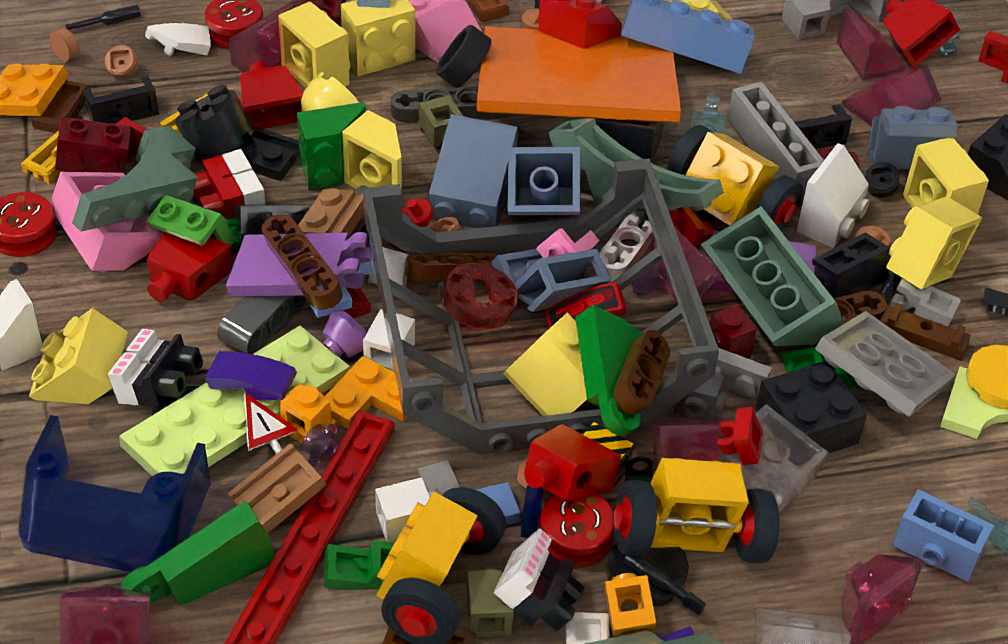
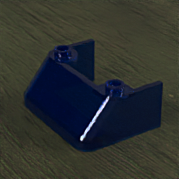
[18,415,211,572]

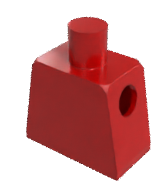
[883,0,960,68]
[240,62,303,129]
[147,232,233,302]
[524,424,622,501]

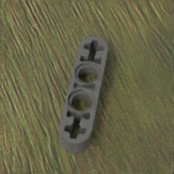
[390,86,510,122]

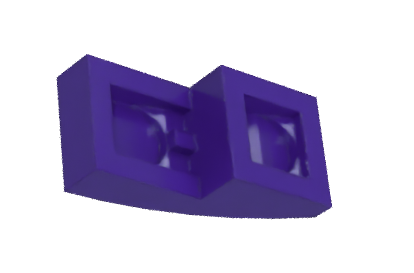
[204,351,297,400]

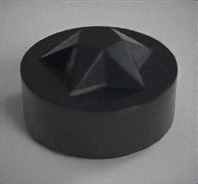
[865,162,900,198]

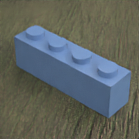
[621,0,754,74]

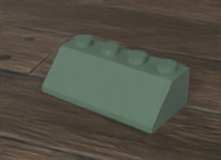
[701,206,845,346]

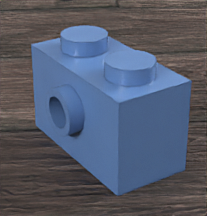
[893,489,995,582]

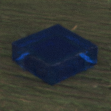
[521,485,544,538]

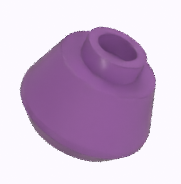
[323,310,367,358]

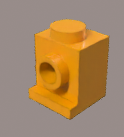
[280,383,337,450]
[605,573,656,638]

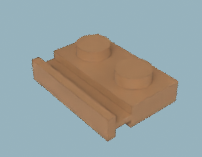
[298,188,364,236]
[227,443,327,533]

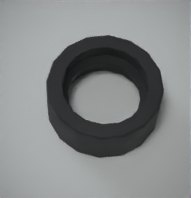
[436,25,492,88]

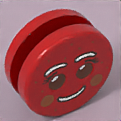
[205,0,264,49]
[0,192,57,257]
[539,494,615,568]

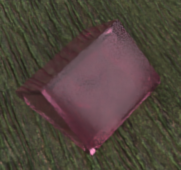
[836,3,907,81]

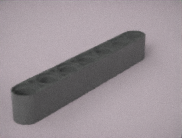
[217,185,369,354]

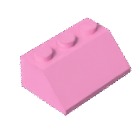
[50,172,165,272]

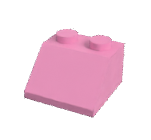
[409,0,482,63]

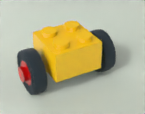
[668,125,803,231]
[614,458,780,563]
[376,487,506,644]

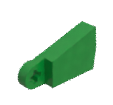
[575,305,644,437]
[121,500,275,607]

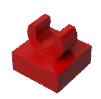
[717,407,764,465]

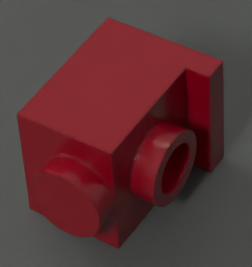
[710,304,757,359]

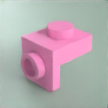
[537,228,600,258]

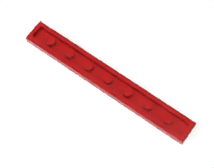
[224,410,395,644]

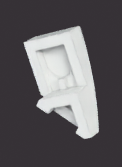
[145,23,211,56]

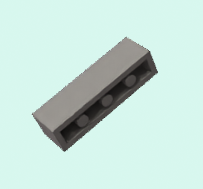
[728,82,824,200]

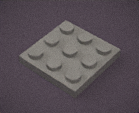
[815,311,956,417]

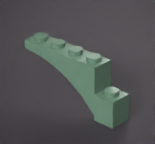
[548,118,724,211]
[72,126,198,232]

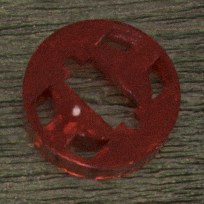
[442,263,518,330]

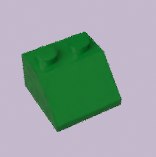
[297,102,366,190]

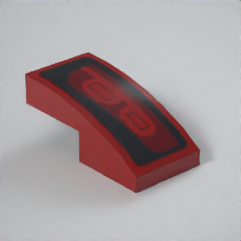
[545,282,627,329]

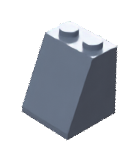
[429,114,518,228]
[508,147,581,215]

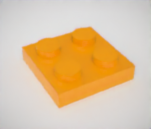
[0,63,69,116]

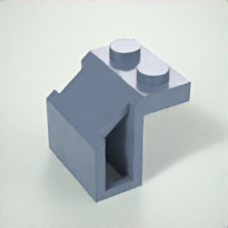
[867,106,958,170]
[491,249,611,312]

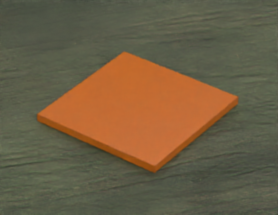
[477,26,681,123]

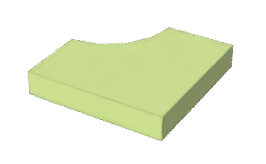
[940,366,1008,439]

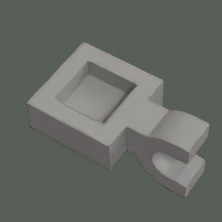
[890,278,961,327]

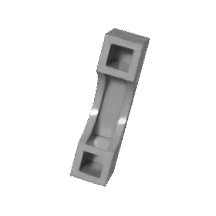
[781,0,906,40]

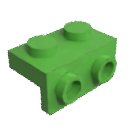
[147,195,236,247]

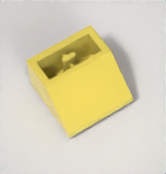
[29,308,128,404]

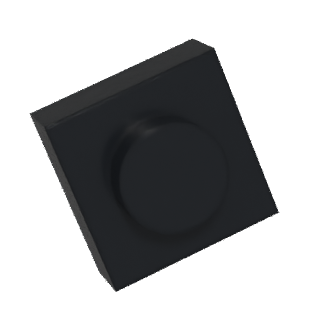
[981,288,1008,316]

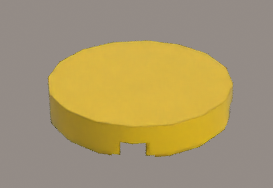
[966,345,1008,409]

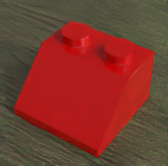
[538,0,622,49]

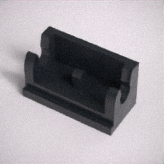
[83,75,159,124]
[794,104,852,149]
[233,204,311,242]
[812,232,890,298]

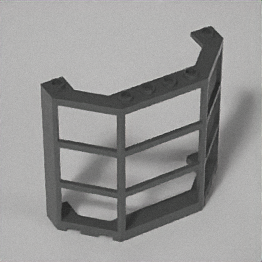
[363,158,719,455]

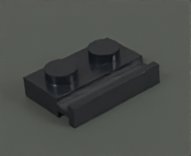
[231,126,300,181]

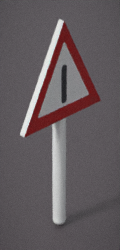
[244,392,298,454]

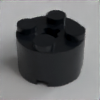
[175,84,255,161]

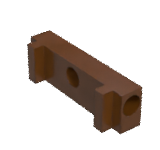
[880,303,971,361]

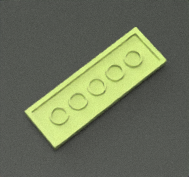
[119,326,350,492]

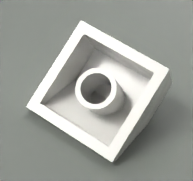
[797,143,870,248]

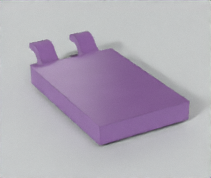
[226,232,372,296]

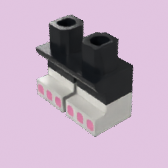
[108,329,203,407]
[494,528,585,631]

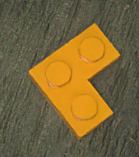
[325,356,410,429]

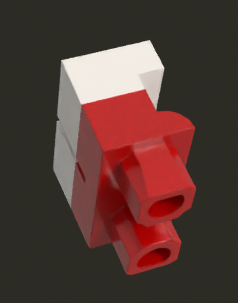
[193,149,265,219]

